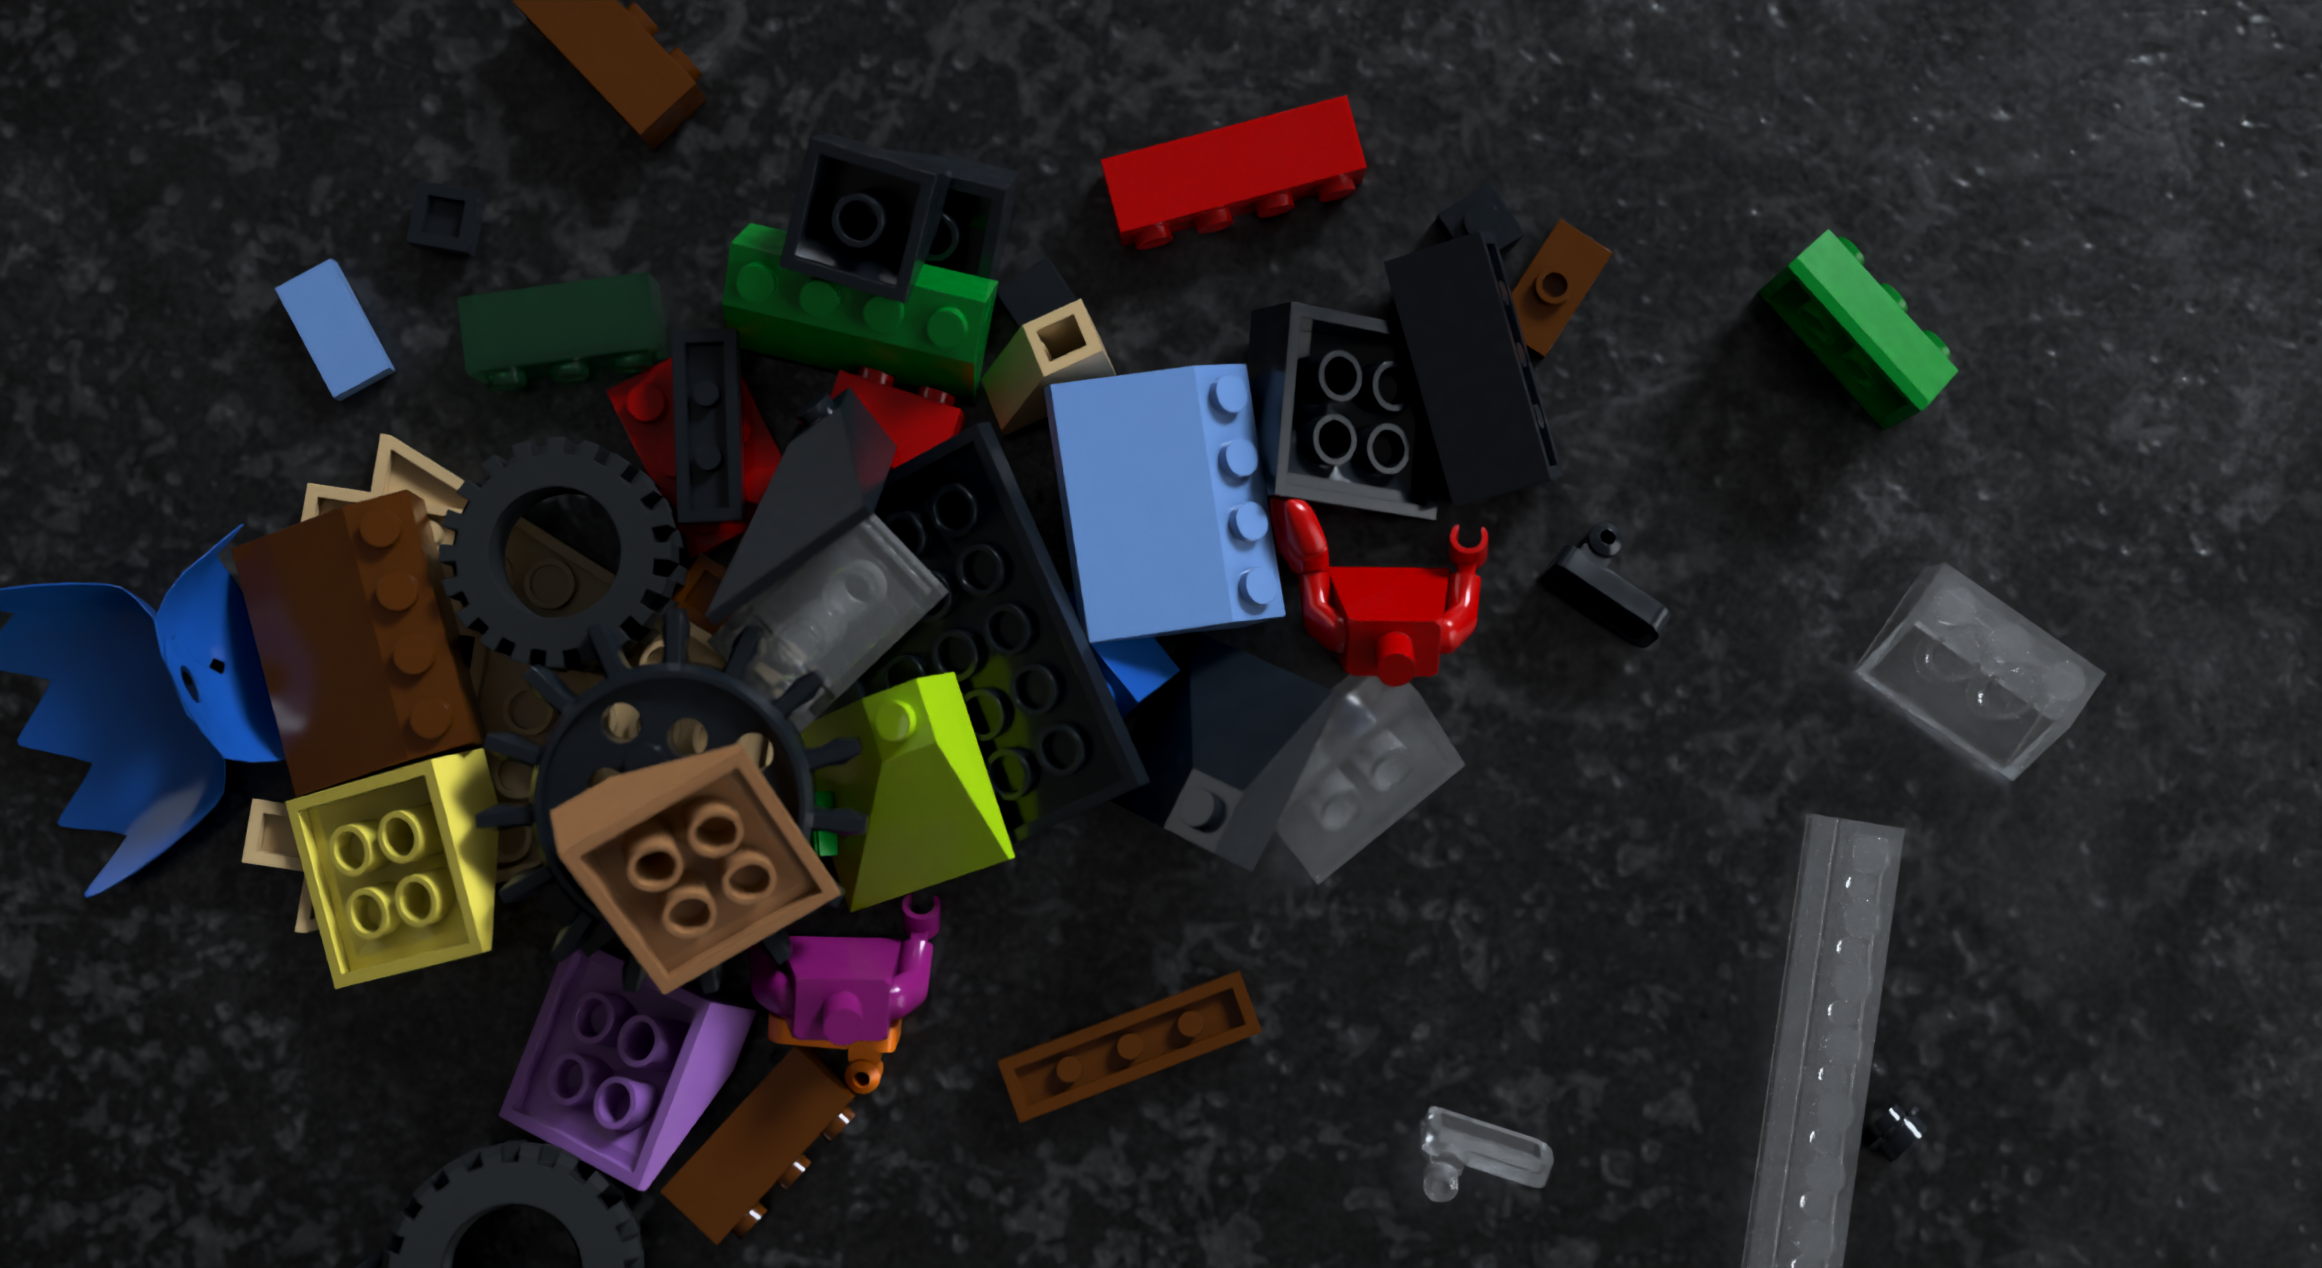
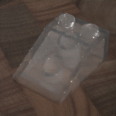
[707,513,949,733]

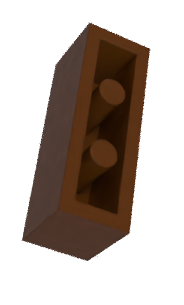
[512,0,707,151]
[660,1045,859,1245]

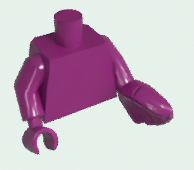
[748,893,940,1045]

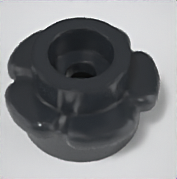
[1868,1104,1929,1163]

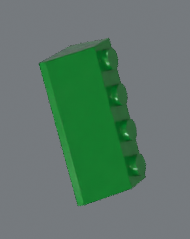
[722,223,998,403]

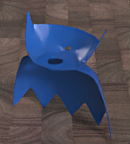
[0,524,286,899]

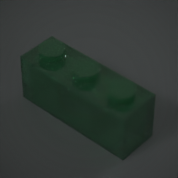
[457,272,669,390]

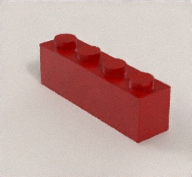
[1101,95,1367,250]

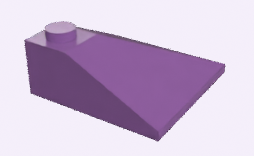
[499,946,757,1191]

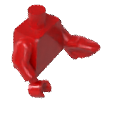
[1268,497,1488,687]

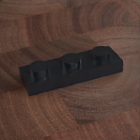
[671,328,746,526]

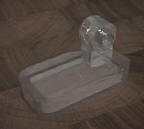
[1421,1106,1554,1202]

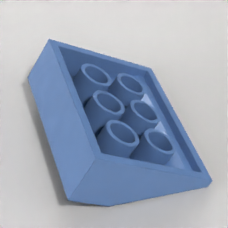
[1043,364,1286,644]

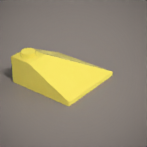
[285,748,499,989]

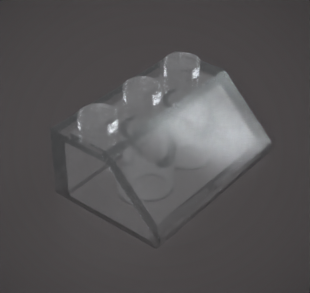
[1852,562,2106,781]
[1273,675,1465,885]

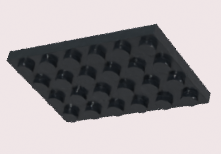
[807,422,1150,845]

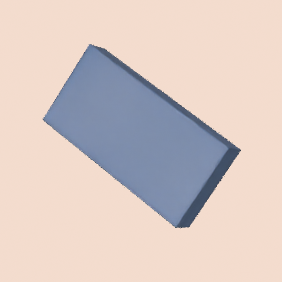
[275,258,396,401]

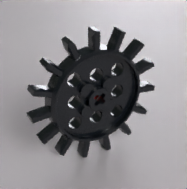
[475,607,869,994]

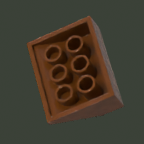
[232,489,487,798]

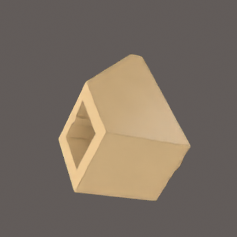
[981,299,1116,436]

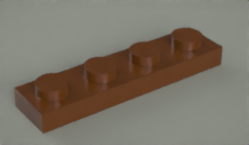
[998,970,1262,1123]

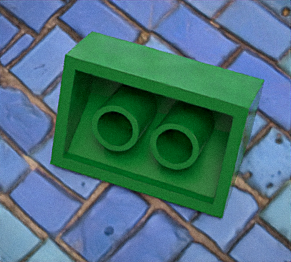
[1758,229,1959,431]

